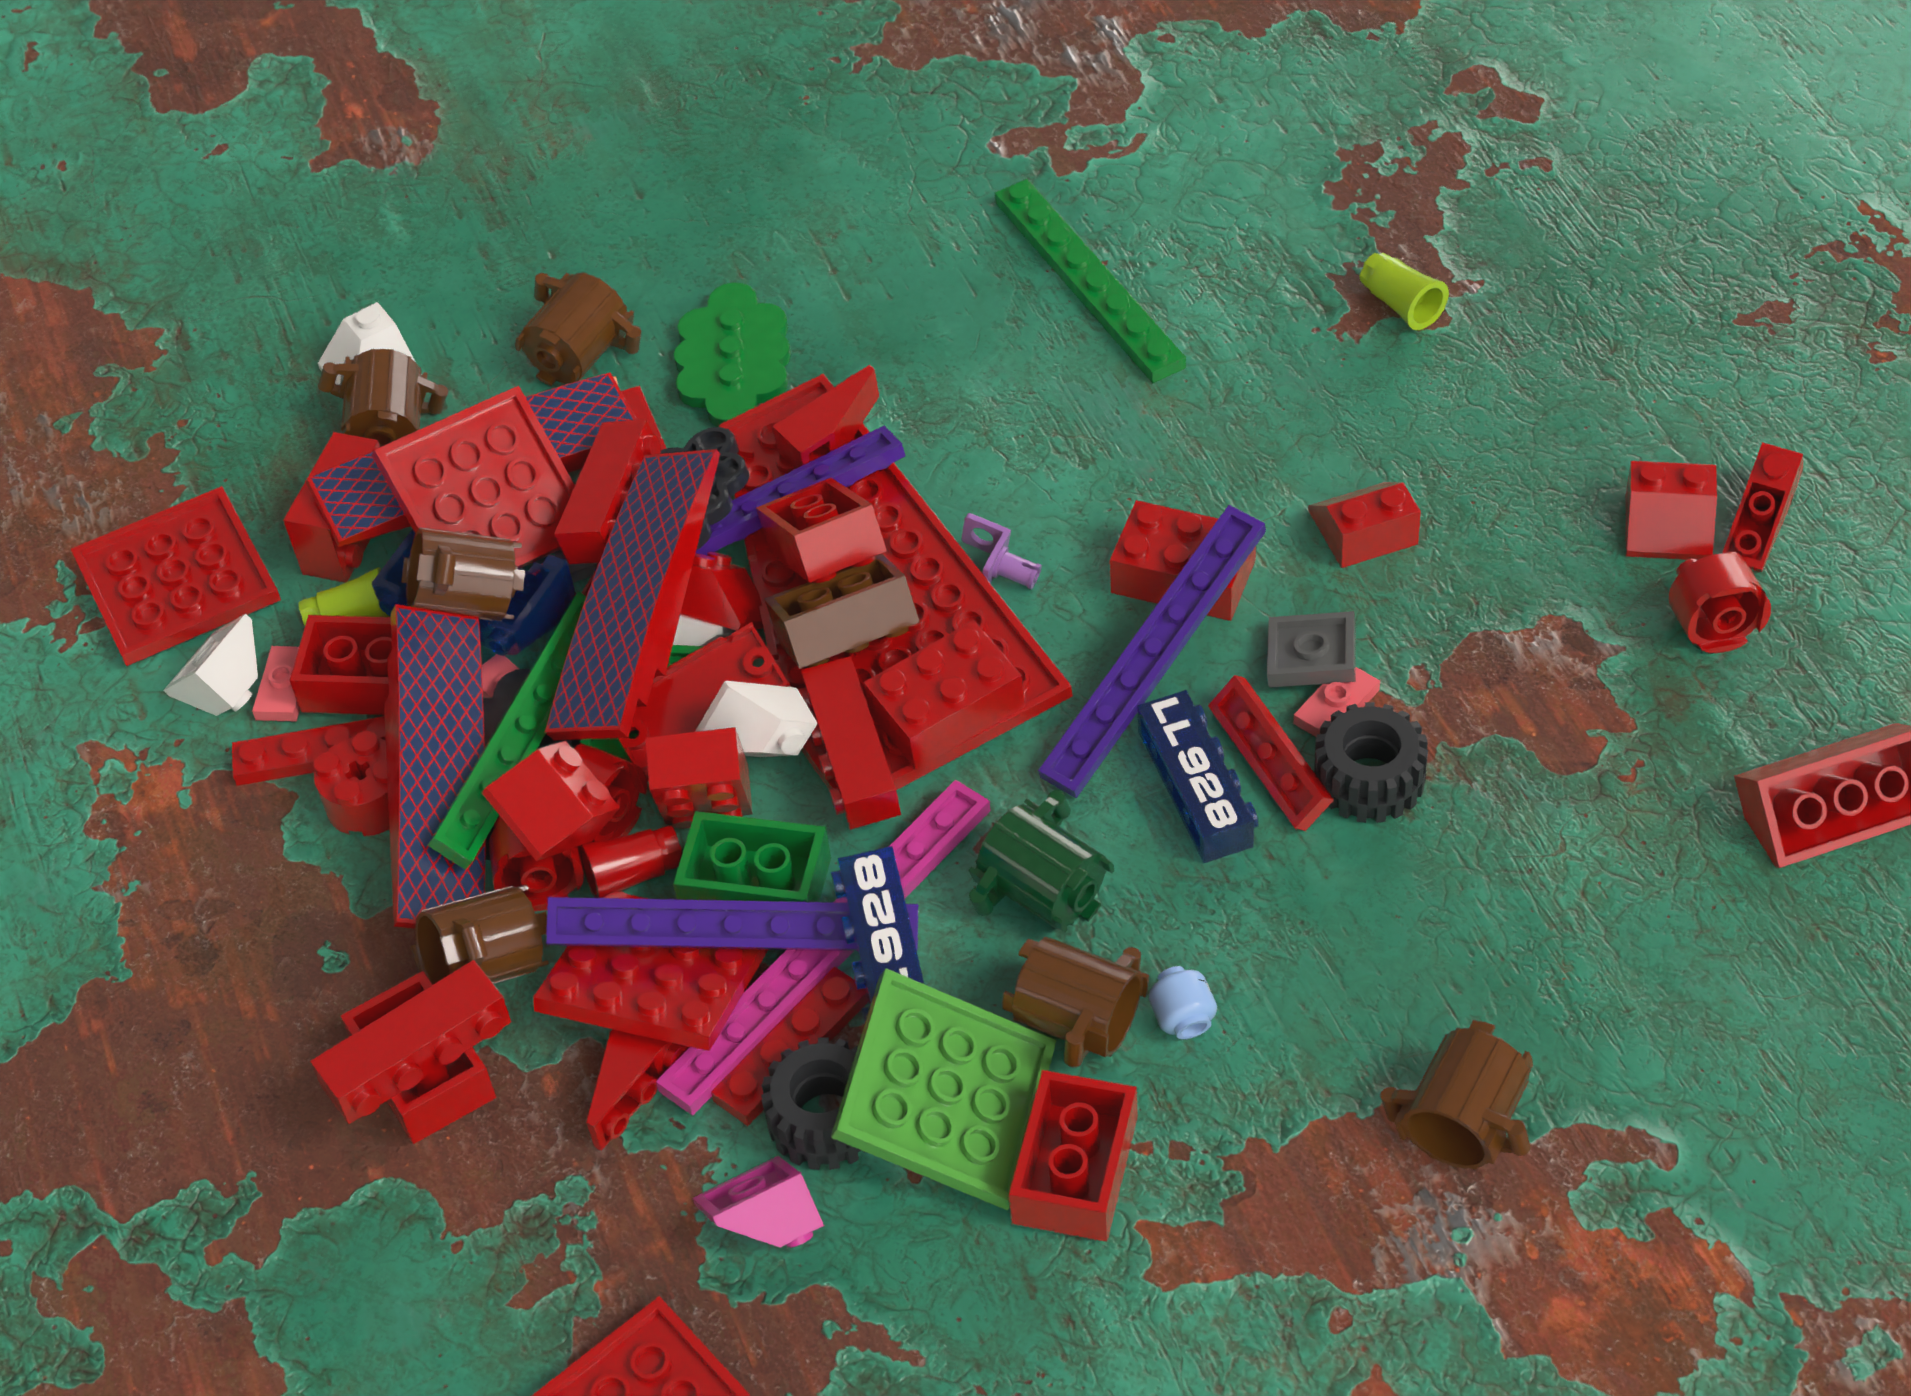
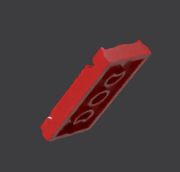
[618,622,791,782]

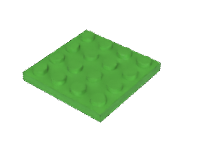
[831,968,1056,1210]

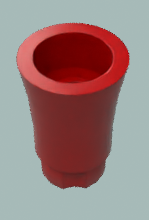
[579,826,682,898]

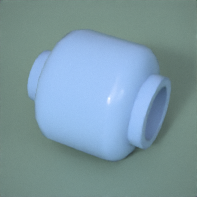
[1149,966,1217,1039]

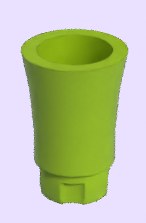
[1359,253,1449,330]
[299,567,395,626]

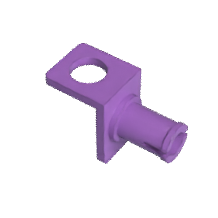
[961,513,1042,590]

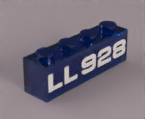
[1137,690,1259,863]
[831,846,924,1024]

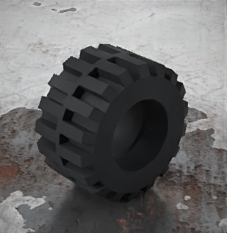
[1314,702,1428,823]
[761,1038,867,1170]

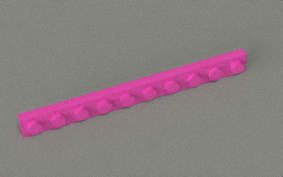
[656,779,991,1116]

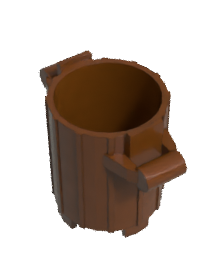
[515,272,641,387]
[318,348,448,447]
[401,528,525,622]
[411,885,549,985]
[1002,937,1149,1067]
[1380,1020,1533,1170]

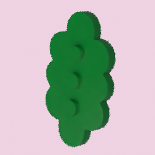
[674,282,791,427]

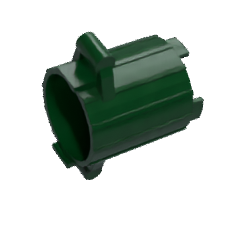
[968,790,1115,933]

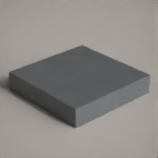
[1267,611,1356,687]

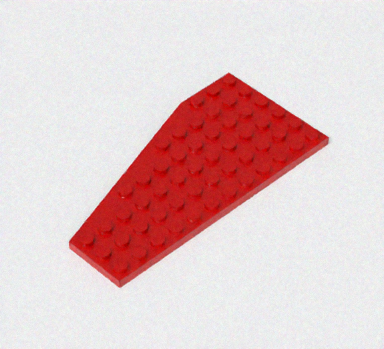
[719,374,1073,790]

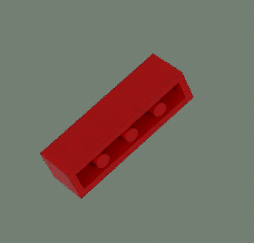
[554,419,661,564]
[798,656,901,830]
[310,960,511,1124]

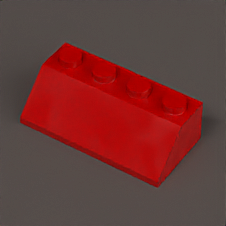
[1734,723,1911,868]

